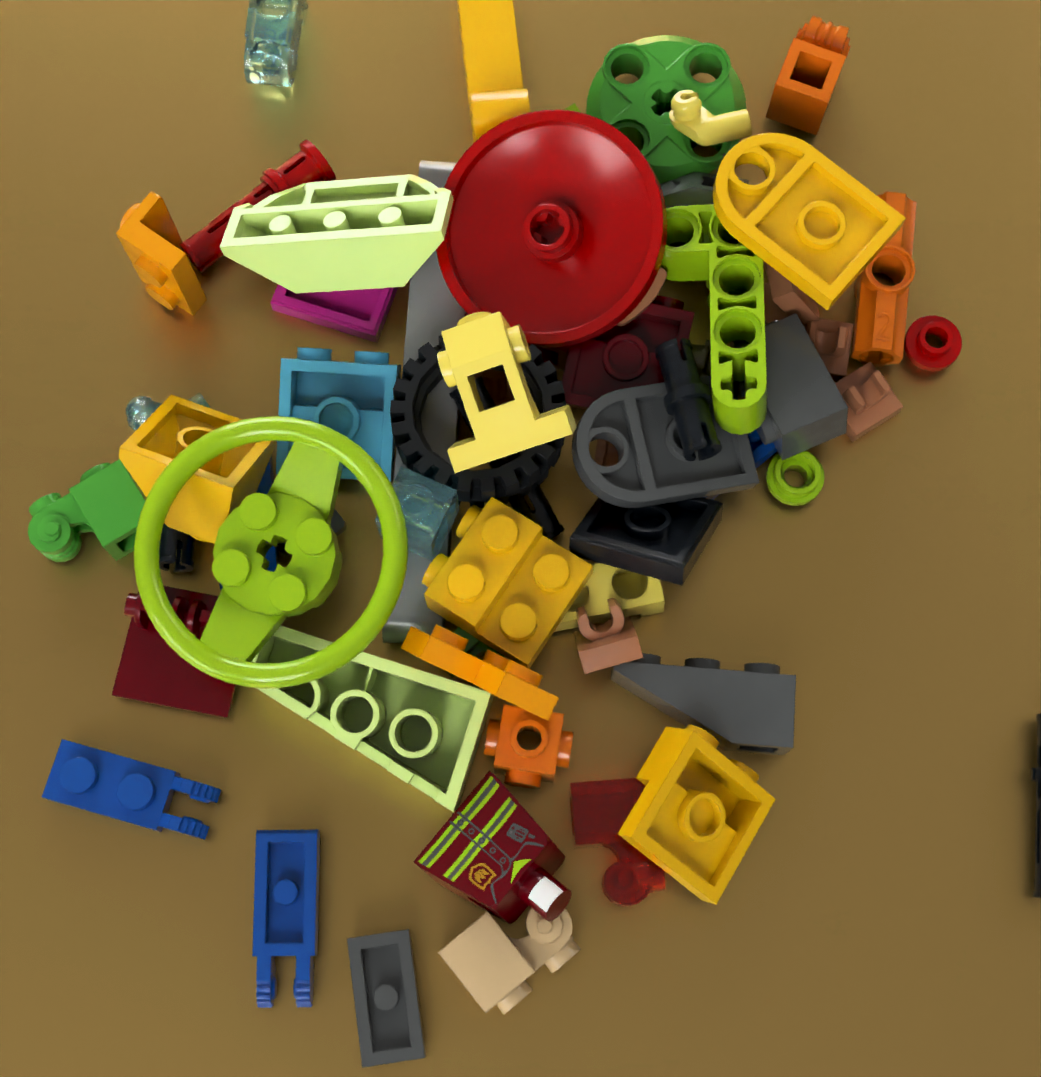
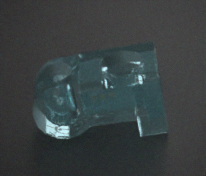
[244,0,308,87]

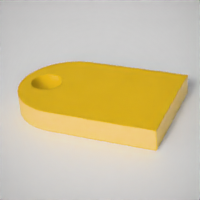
[713,133,906,311]

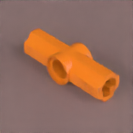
[851,191,917,367]

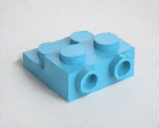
[276,347,401,482]

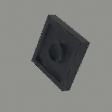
[569,497,723,585]

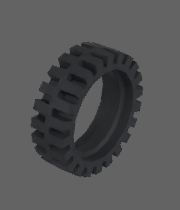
[390,335,566,508]

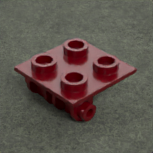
[112,586,236,718]

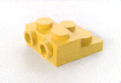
[422,497,593,669]
[618,724,776,905]

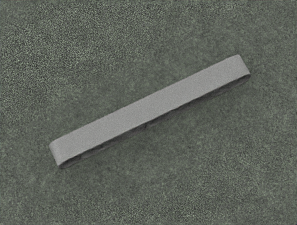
[382,160,466,644]

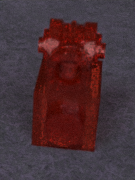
[569,778,665,907]

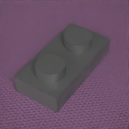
[347,929,426,1068]

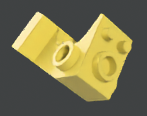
[437,311,577,473]

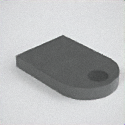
[572,375,759,508]

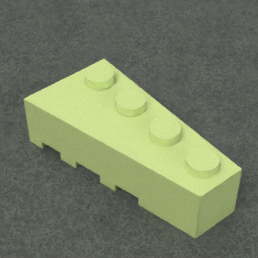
[251,626,494,812]

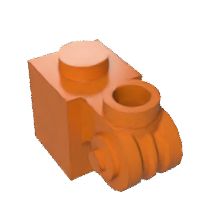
[766,16,851,136]

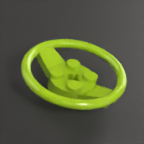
[134,416,408,689]

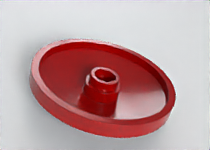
[436,109,668,347]

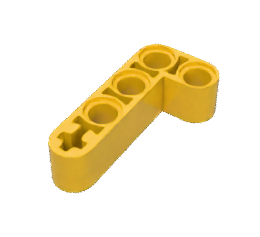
[457,0,531,143]

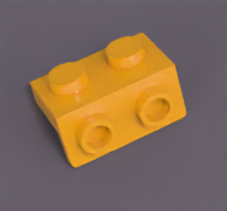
[116,191,207,316]

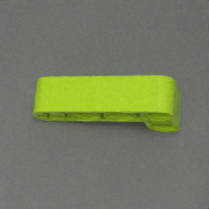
[660,204,767,435]

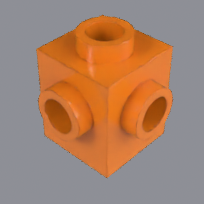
[484,704,574,789]

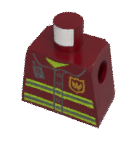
[413,771,572,924]

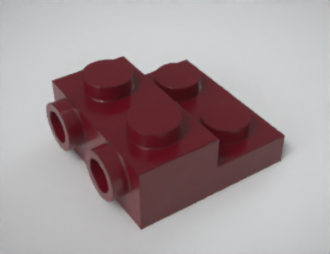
[562,296,695,409]

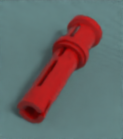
[179,139,337,274]

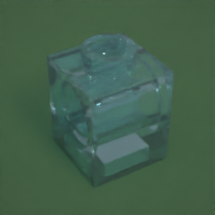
[375,466,459,561]

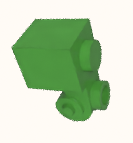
[28,459,146,562]

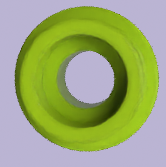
[766,451,824,506]

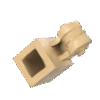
[438,908,581,1014]

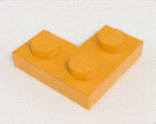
[401,624,559,721]

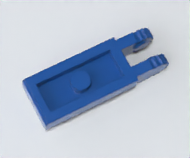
[42,739,221,840]
[252,830,320,1008]

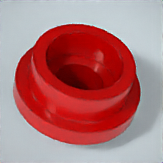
[904,315,962,371]

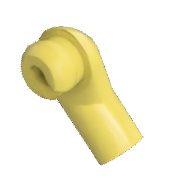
[669,90,752,146]

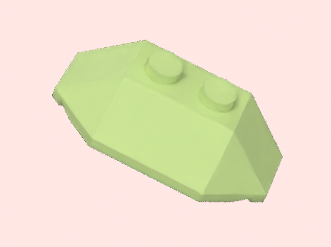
[220,174,454,294]

